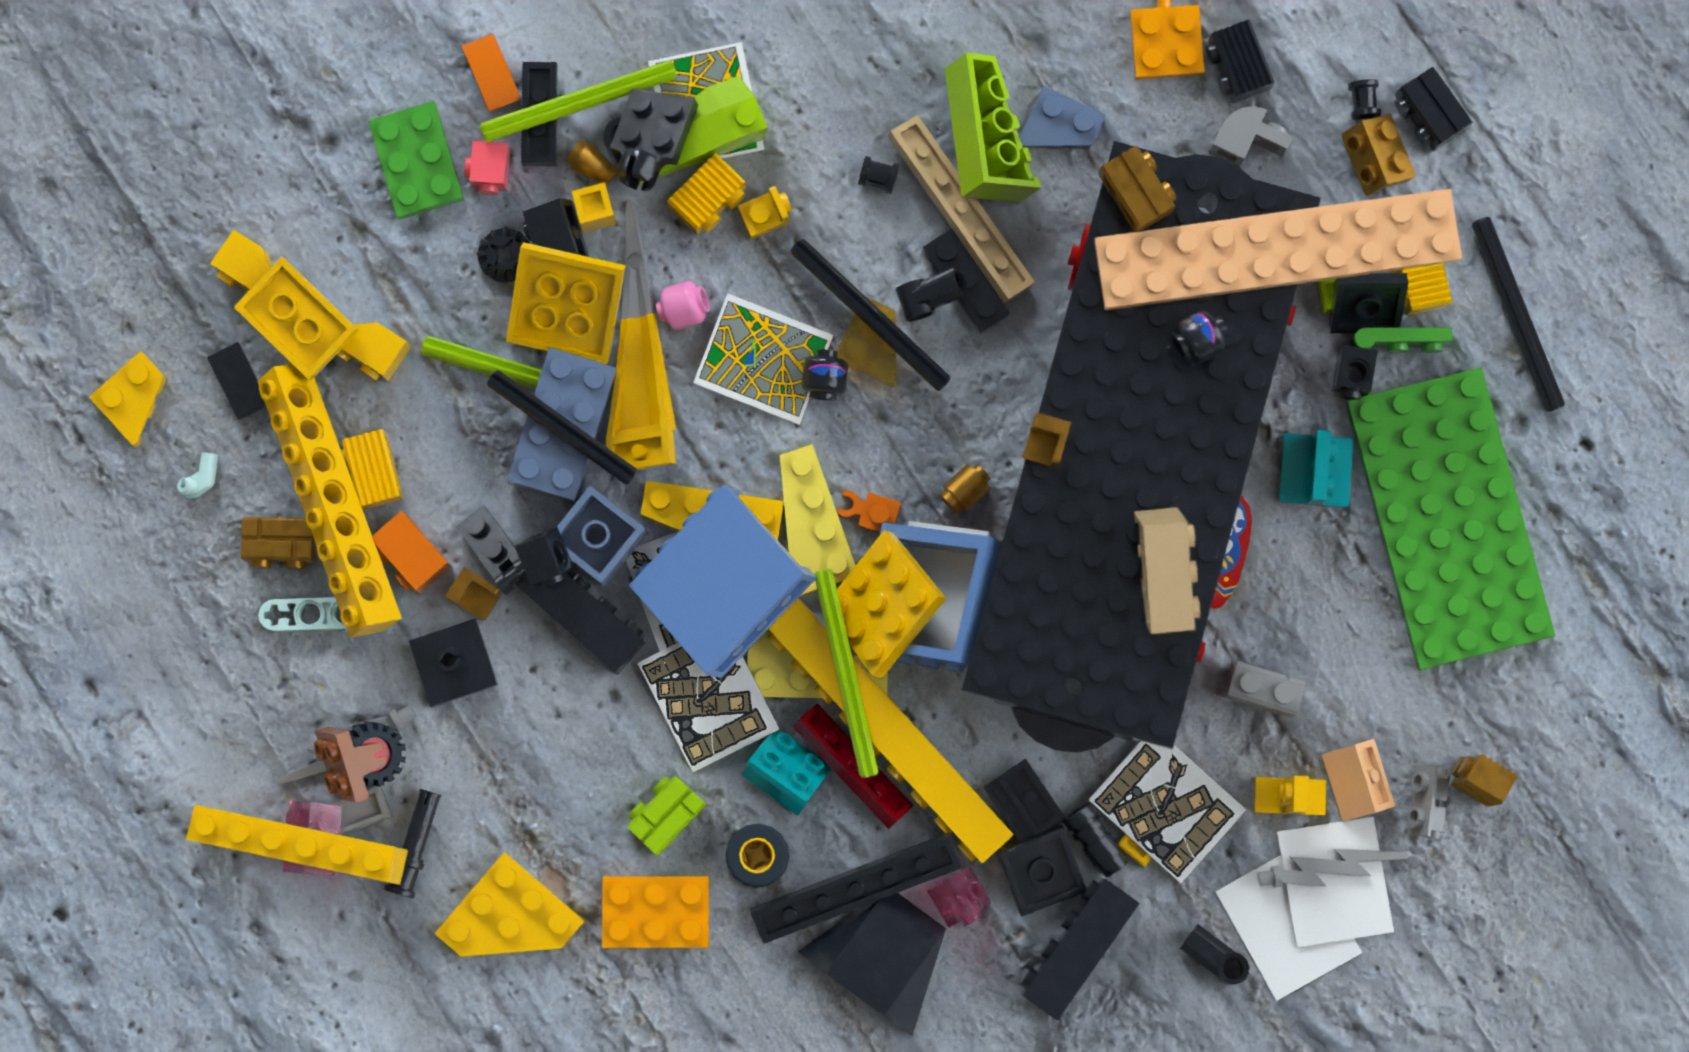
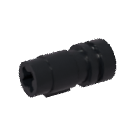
[1062,801,1128,878]

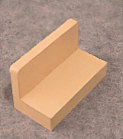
[1322,739,1395,821]

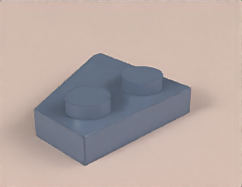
[1019,86,1106,149]

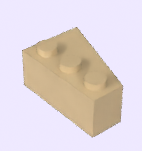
[1134,507,1200,634]

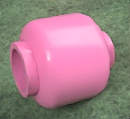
[656,281,710,330]

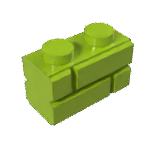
[626,775,707,856]

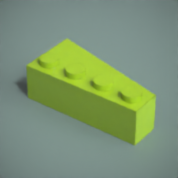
[945,52,1042,203]

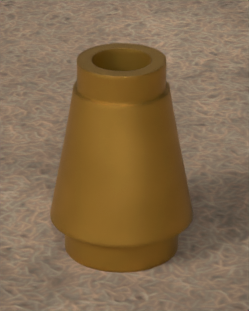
[565,139,617,186]

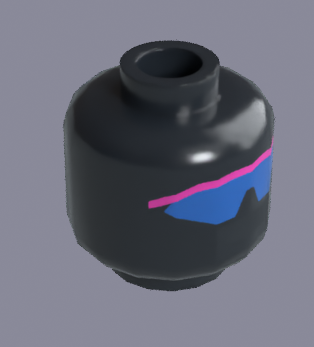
[1171,311,1228,364]
[802,349,848,401]

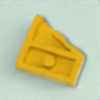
[89,351,167,448]

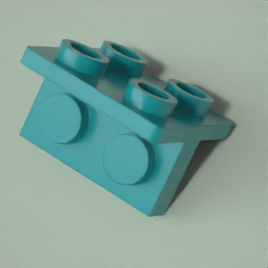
[1279,430,1353,508]
[741,730,831,816]

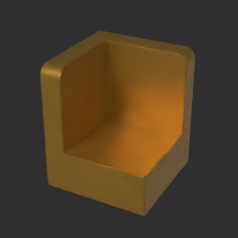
[1023,412,1071,469]
[445,567,503,620]

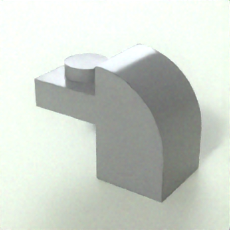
[1209,107,1293,167]

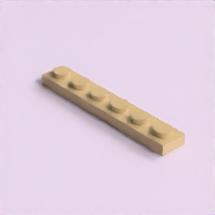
[887,115,1035,304]

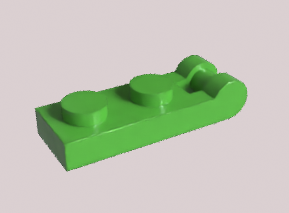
[1349,327,1453,353]

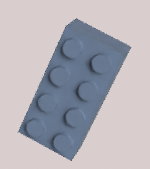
[507,347,616,505]

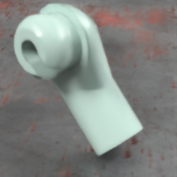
[177,453,219,499]

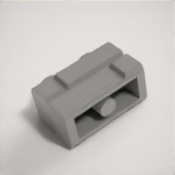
[1223,661,1305,718]

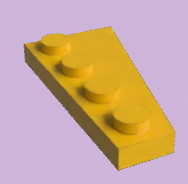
[640,481,784,540]

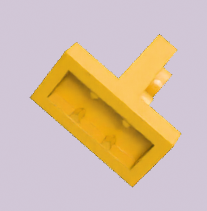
[1253,776,1326,816]

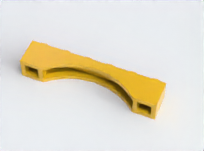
[210,229,411,381]
[186,805,408,885]

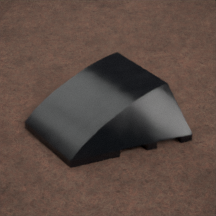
[798,893,946,1036]

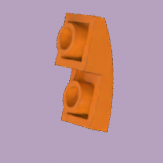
[461,33,521,112]

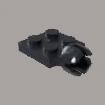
[610,89,698,191]

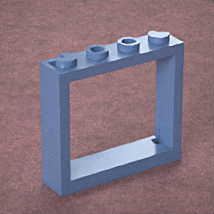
[880,523,1002,673]

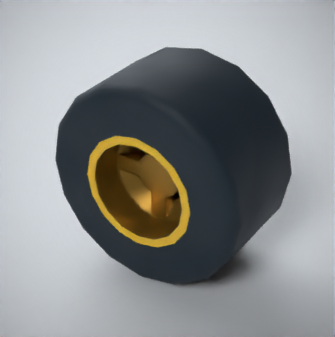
[725,823,790,888]

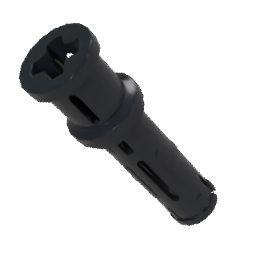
[384,789,442,898]

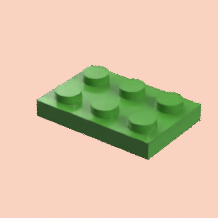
[368,101,464,220]

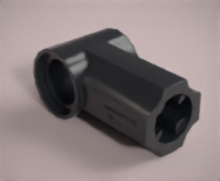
[895,267,968,322]
[1179,924,1250,985]

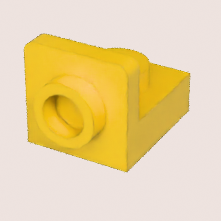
[738,186,793,240]

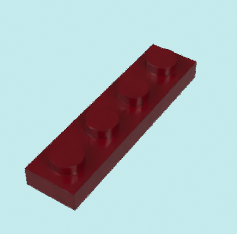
[792,703,914,829]

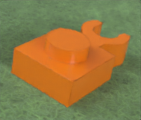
[837,490,901,534]

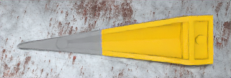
[606,199,676,471]

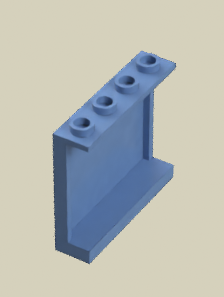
[629,485,817,678]

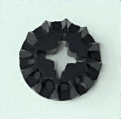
[477,227,530,283]

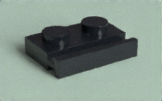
[983,758,1065,841]

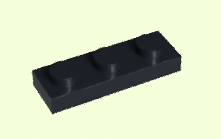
[521,62,558,166]
[923,228,1009,334]

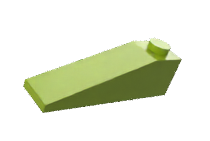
[639,76,768,185]

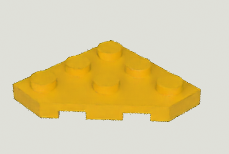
[434,852,585,957]

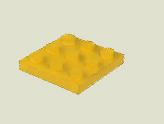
[506,242,626,365]
[837,529,947,679]

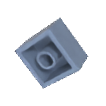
[557,485,648,587]

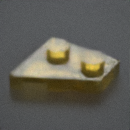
[837,297,896,388]

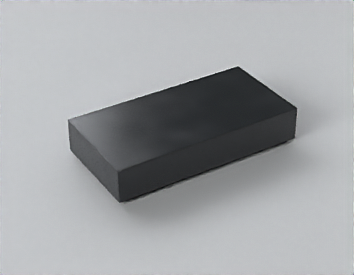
[207,342,266,420]

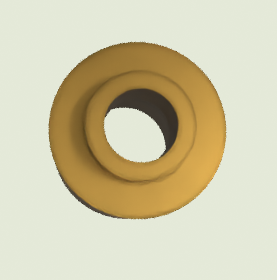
[939,464,991,515]

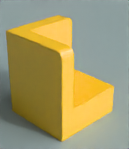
[571,182,617,233]

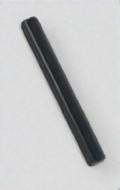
[487,370,637,485]

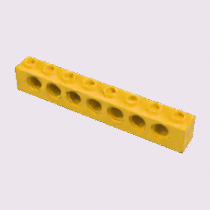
[257,364,402,638]

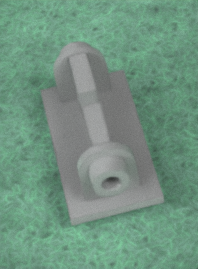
[1407,765,1450,839]

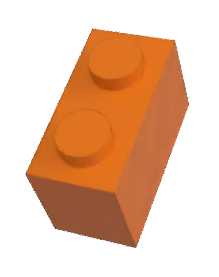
[372,510,451,594]

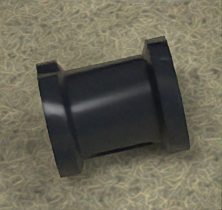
[1348,79,1382,120]
[858,156,899,194]

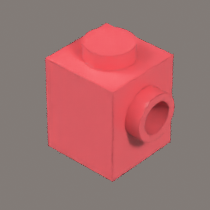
[464,141,511,195]

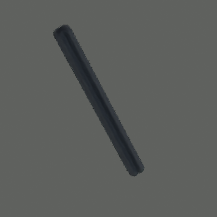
[1472,217,1565,412]
[791,239,950,391]

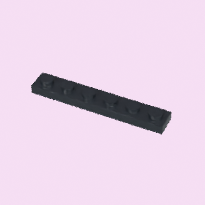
[750,832,962,944]

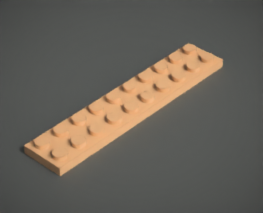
[1094,189,1462,311]

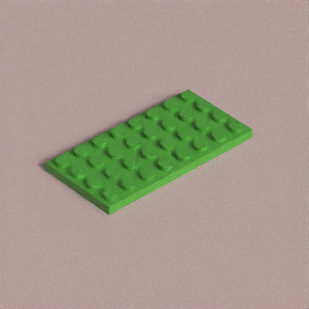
[1345,367,1556,670]

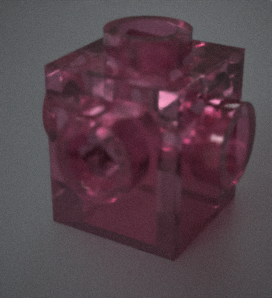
[927,866,992,928]

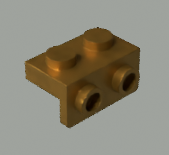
[1341,114,1417,196]

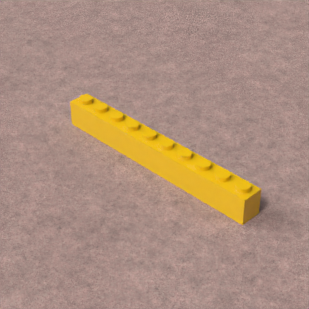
[767,598,1014,863]

